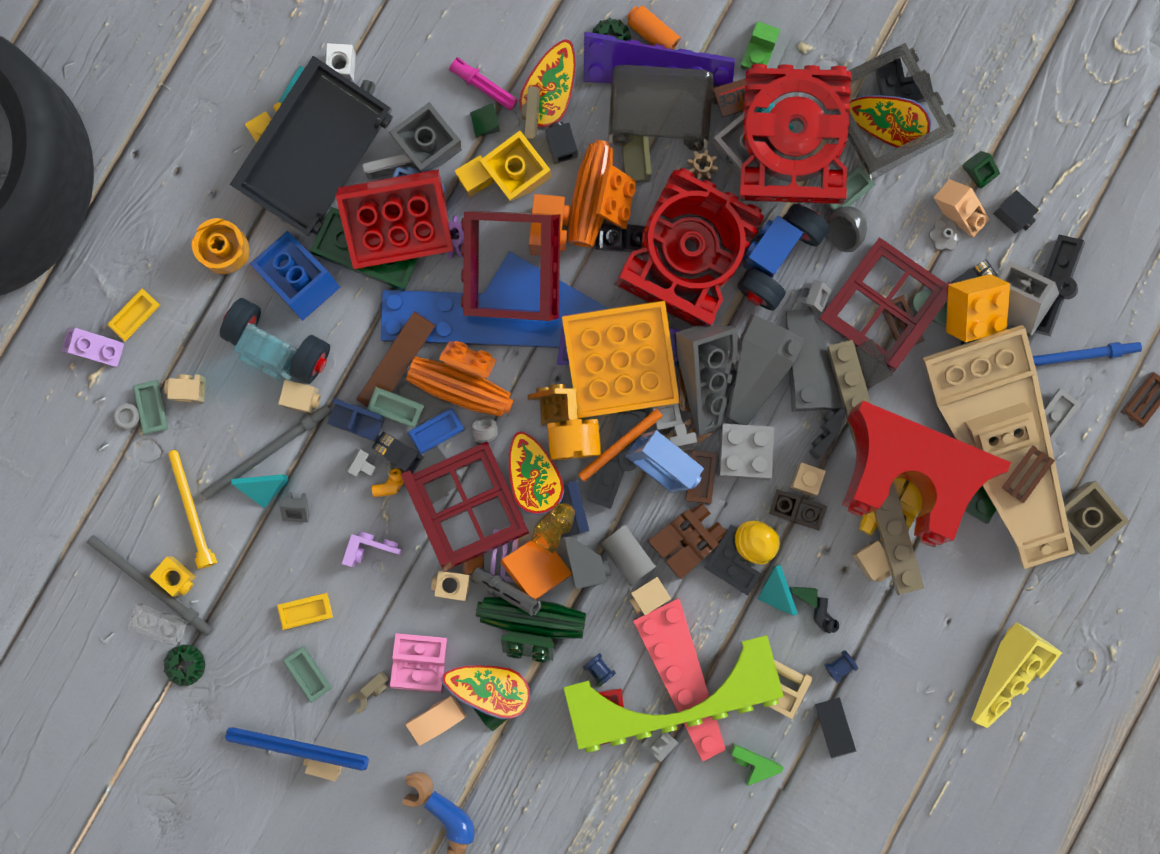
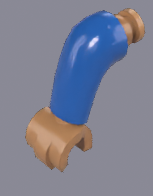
[402,772,475,854]

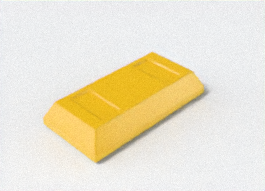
[107,288,160,342]
[277,593,333,630]

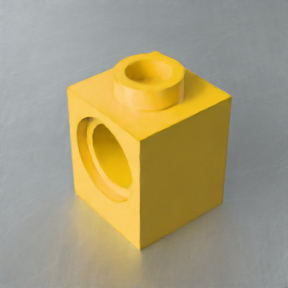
[455,155,495,198]
[150,556,196,597]

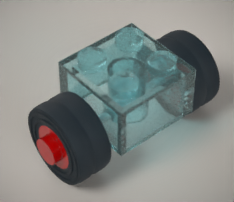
[219,298,330,384]

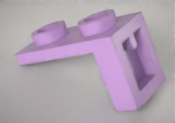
[61,327,124,367]
[342,531,403,567]

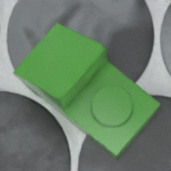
[740,21,781,70]
[729,743,784,786]

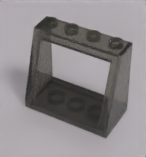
[848,43,956,180]

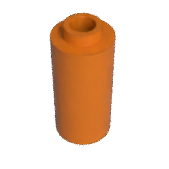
[627,5,681,49]

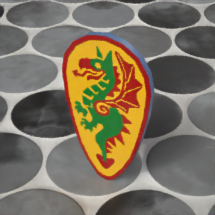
[519,39,576,127]
[849,95,931,150]
[509,431,564,515]
[441,665,530,719]

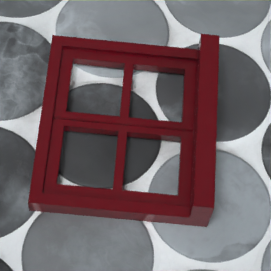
[819,237,952,373]
[401,441,529,572]

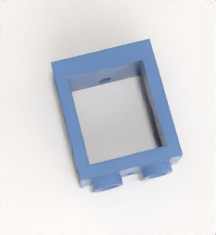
[624,430,704,493]

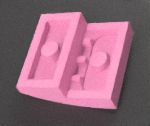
[390,633,447,693]

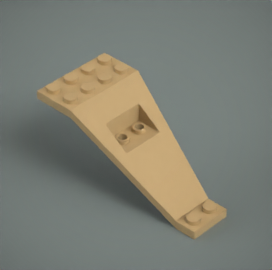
[923,325,1075,569]

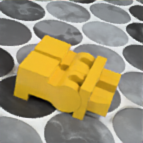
[858,478,922,543]

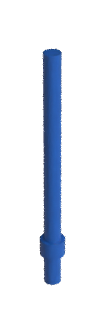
[1033,342,1142,366]

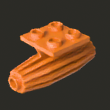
[568,140,636,248]
[406,341,514,417]

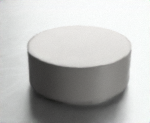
[114,403,140,429]

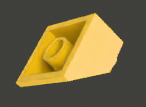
[479,131,551,201]

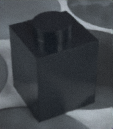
[545,122,578,164]
[993,190,1039,234]

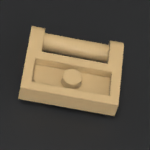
[762,660,813,719]

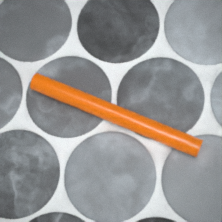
[578,408,663,482]

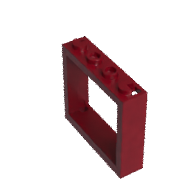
[461,211,561,321]

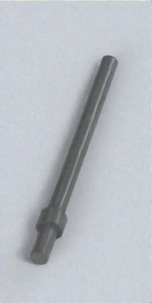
[201,404,332,500]
[87,535,214,636]

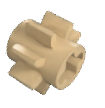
[687,149,718,181]

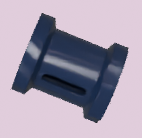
[824,650,859,684]
[583,653,616,688]

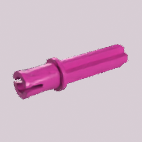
[449,57,518,110]

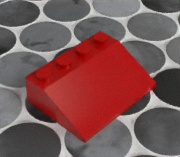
[336,169,454,269]

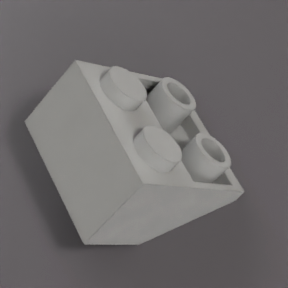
[999,261,1059,336]

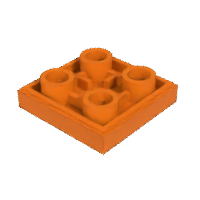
[500,533,572,600]

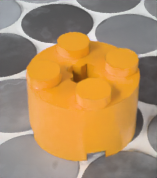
[192,218,249,274]
[547,419,601,460]

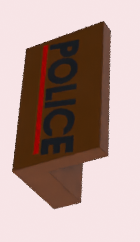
[711,78,746,118]

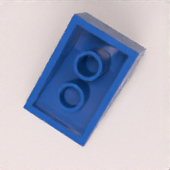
[250,231,341,321]

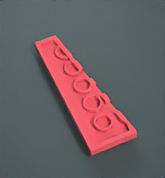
[633,598,726,761]

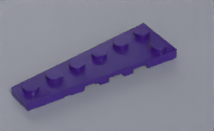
[583,32,735,85]

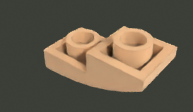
[405,695,467,746]

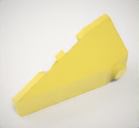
[971,622,1062,728]

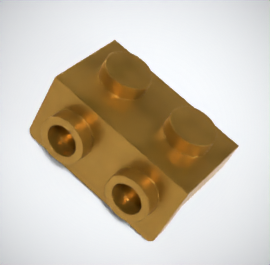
[528,384,578,425]

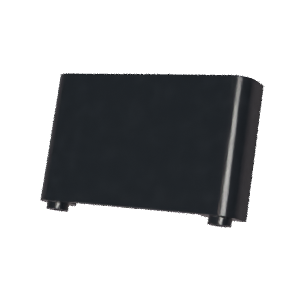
[229,56,393,236]

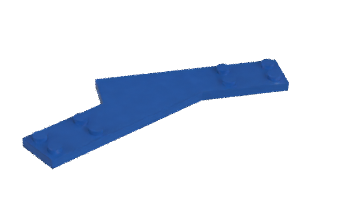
[380,251,678,367]

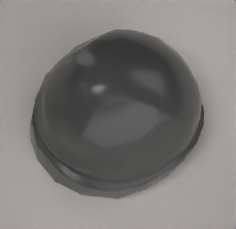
[827,206,867,252]

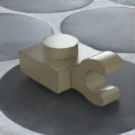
[347,671,389,714]

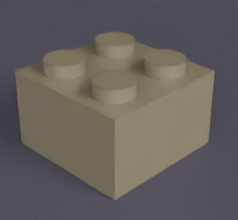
[1063,481,1129,555]

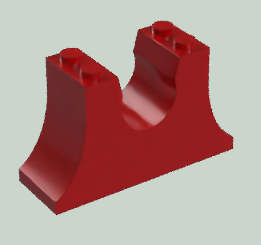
[842,400,1011,547]

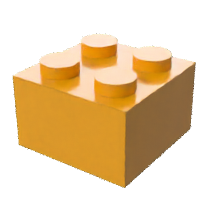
[946,274,1010,342]

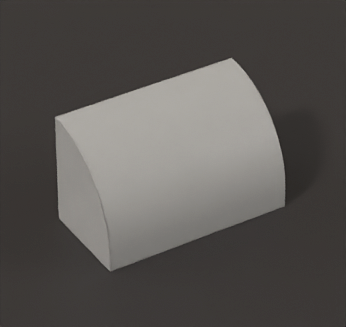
[600,525,656,585]

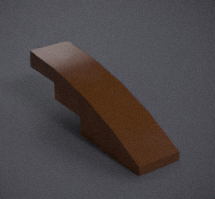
[356,311,435,407]

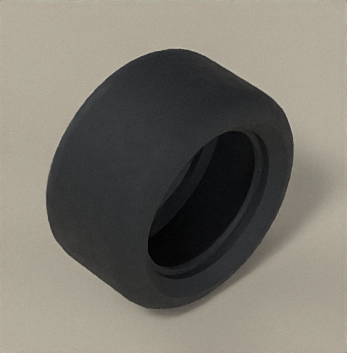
[0,36,94,296]

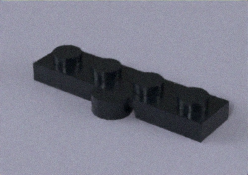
[1035,234,1085,337]
[587,410,646,509]

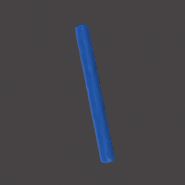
[225,727,369,771]

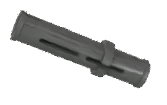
[471,567,541,616]

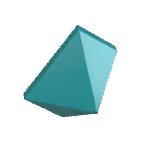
[231,474,288,509]
[757,565,798,616]

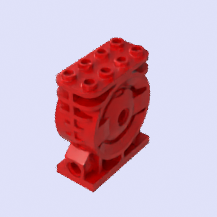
[740,64,852,204]
[614,168,764,327]

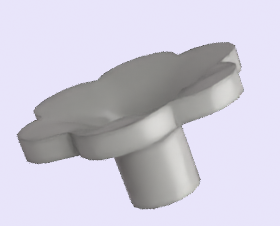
[929,221,962,251]

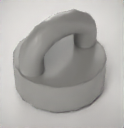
[471,418,498,444]

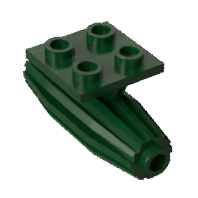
[476,597,586,663]

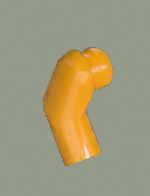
[372,468,404,497]

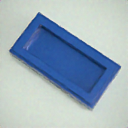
[408,408,465,455]

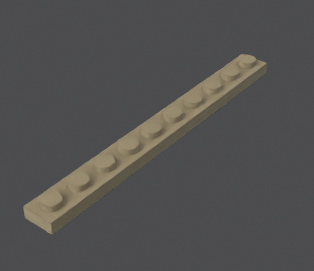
[827,340,924,595]

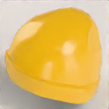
[735,521,780,564]

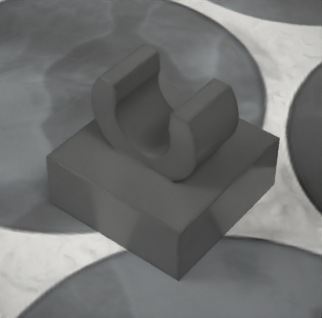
[279,492,310,523]

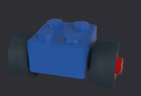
[737,204,830,311]

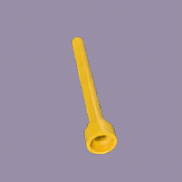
[168,450,217,569]

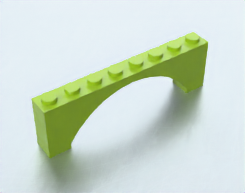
[563,635,784,753]

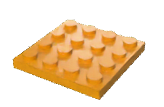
[562,301,680,418]

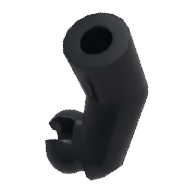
[813,597,840,634]

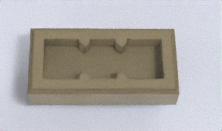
[522,86,541,139]

